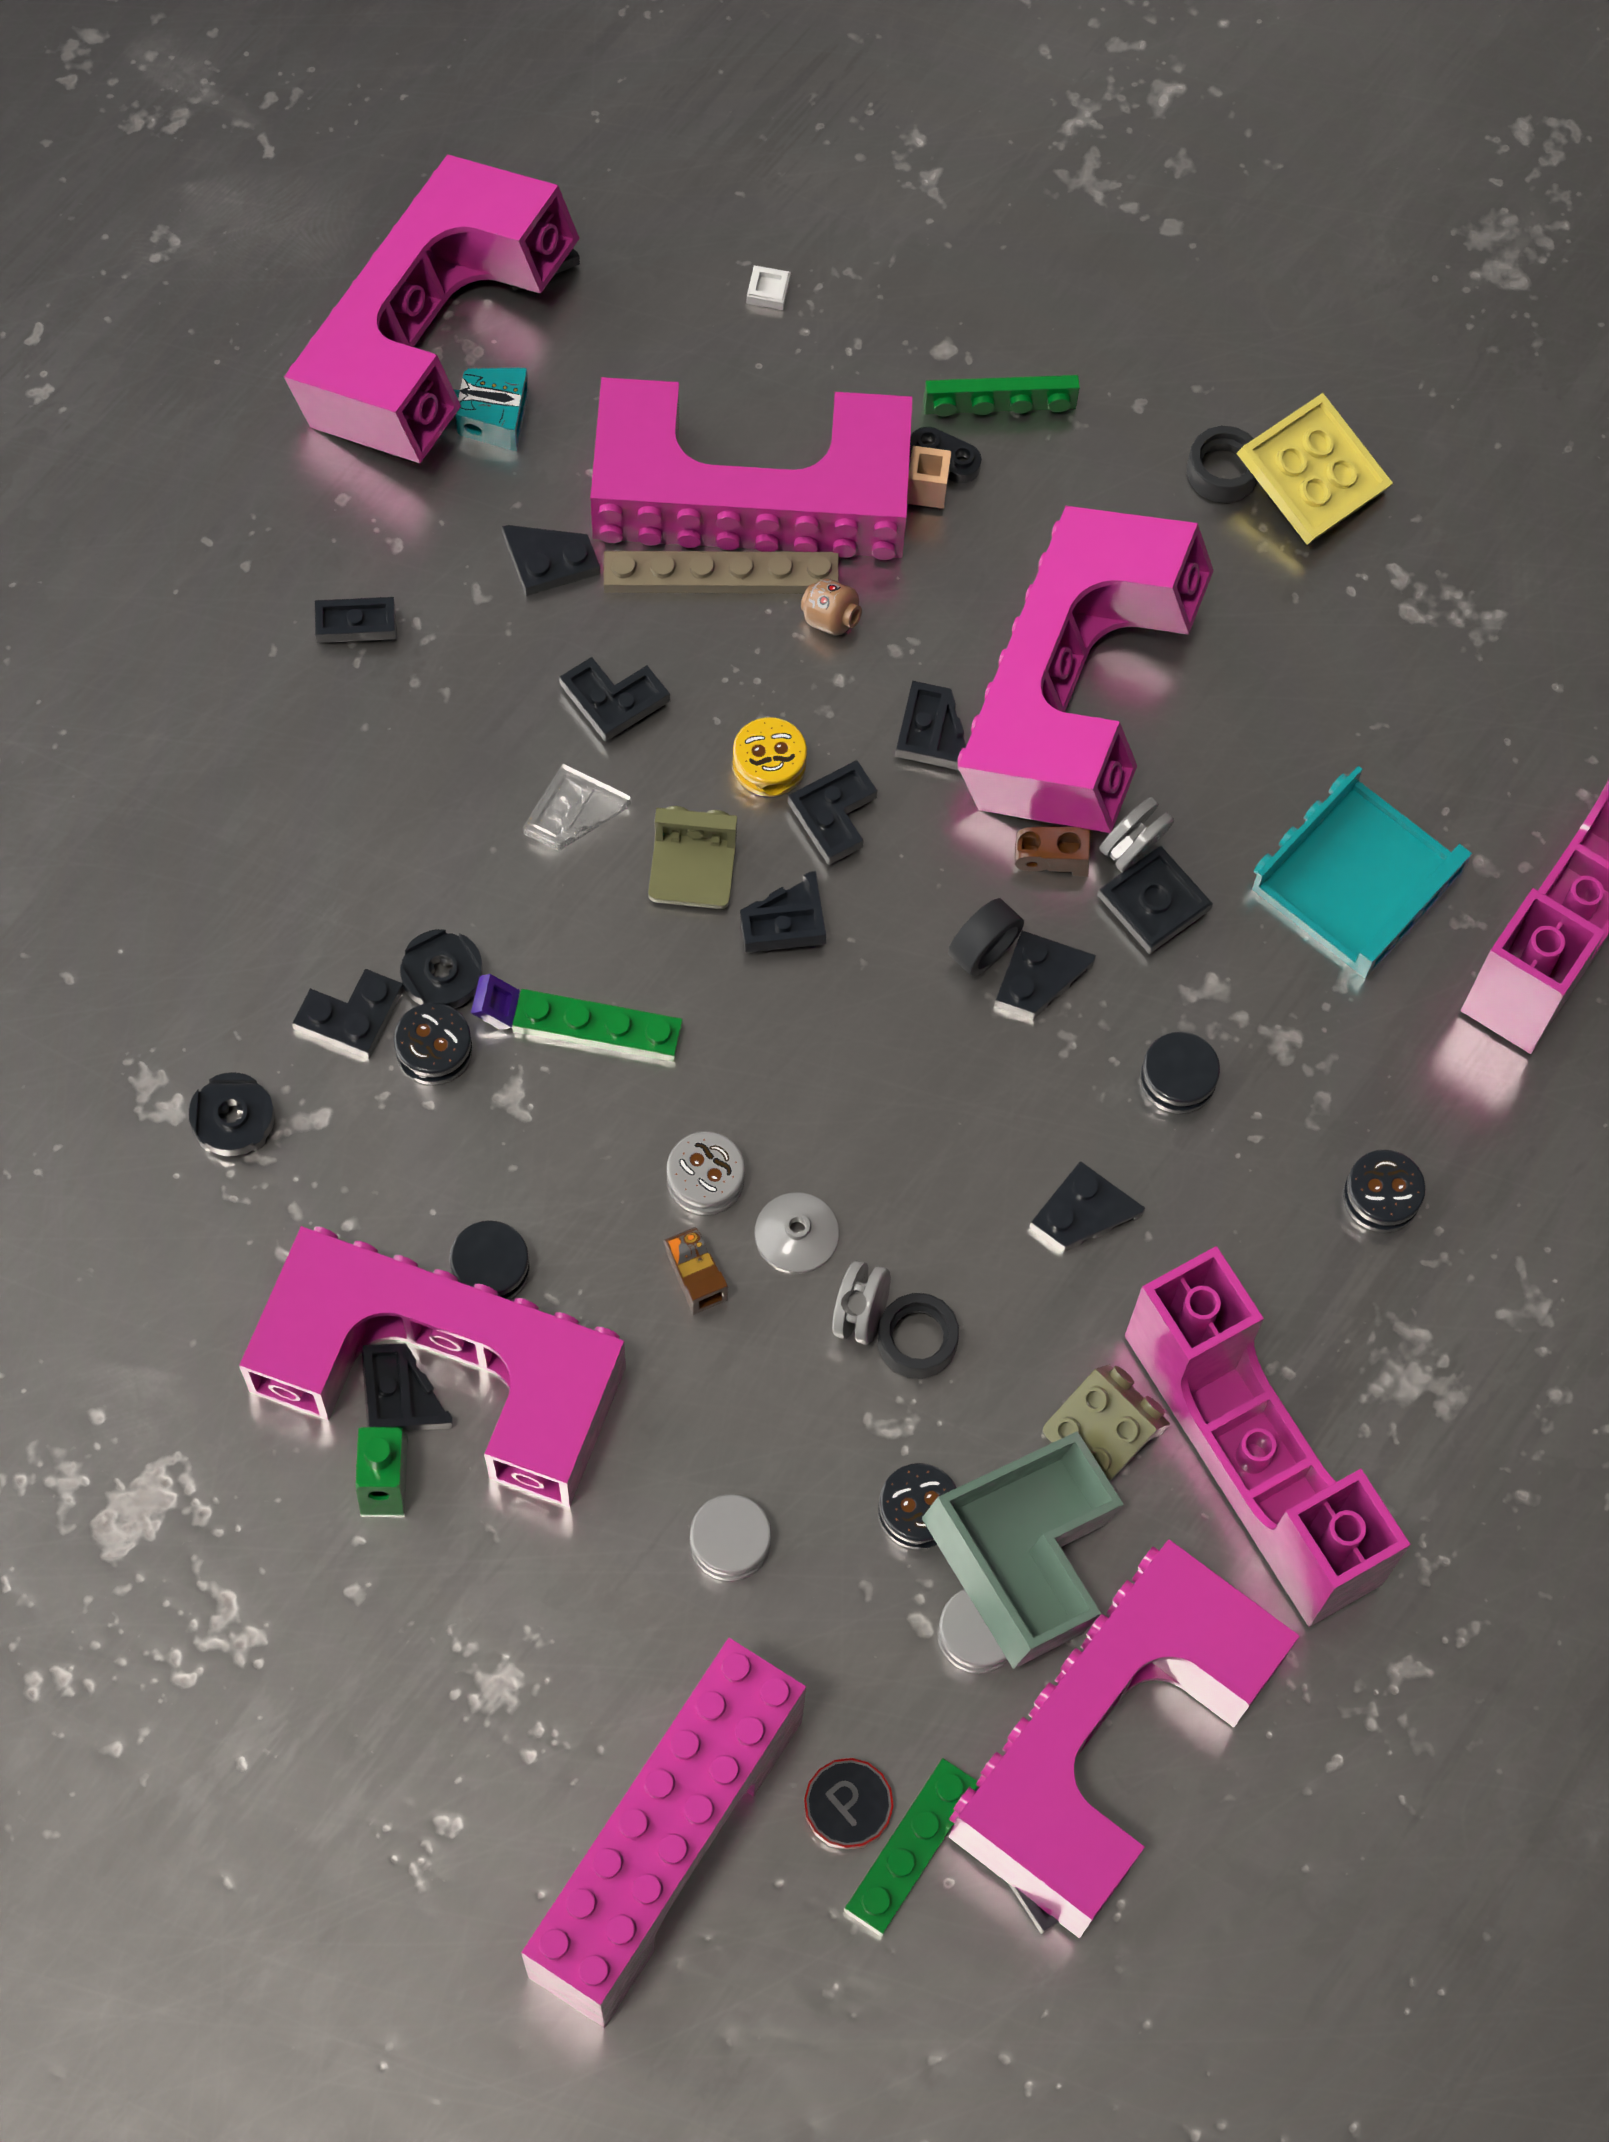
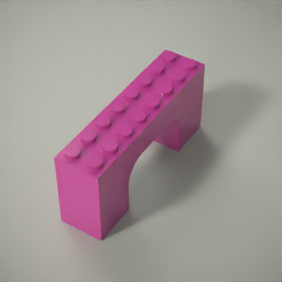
[284,154,580,463]
[590,377,912,560]
[958,506,1214,833]
[1461,779,1609,1054]
[239,1226,626,1507]
[1125,1246,1411,1627]
[949,1539,1300,1938]
[521,1638,806,2028]

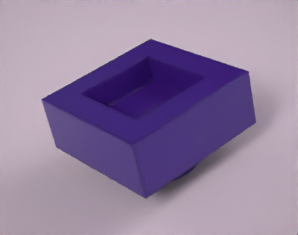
[471,974,520,1030]

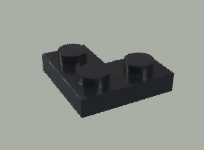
[559,657,670,742]
[788,760,878,865]
[292,969,404,1059]

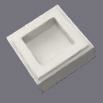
[746,265,791,310]

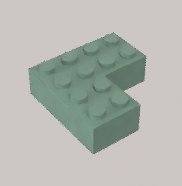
[922,1431,1124,1669]

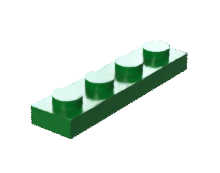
[923,375,1080,416]
[512,988,683,1062]
[844,1758,978,1937]

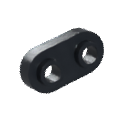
[909,427,982,483]

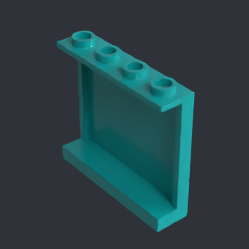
[1252,766,1472,979]

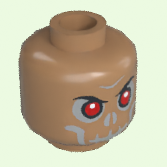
[801,578,862,636]

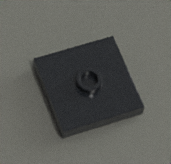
[1098,846,1213,954]

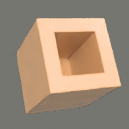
[907,446,951,509]

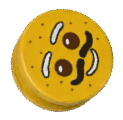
[733,717,807,797]

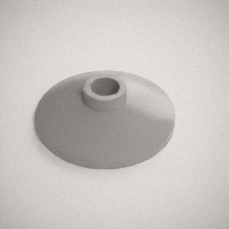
[755,1193,839,1273]

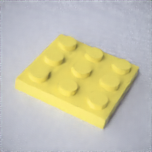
[1236,393,1393,545]

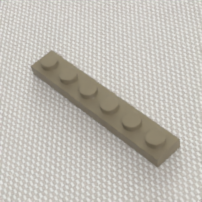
[604,551,838,594]

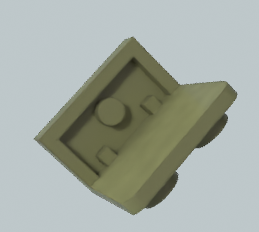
[648,806,737,909]
[1043,1364,1170,1482]

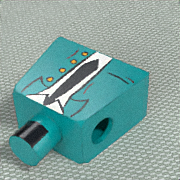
[453,368,529,451]

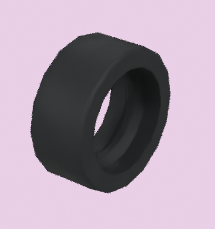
[1187,425,1258,503]
[948,898,1024,976]
[877,1293,959,1379]

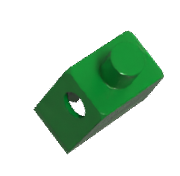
[355,1427,408,1517]

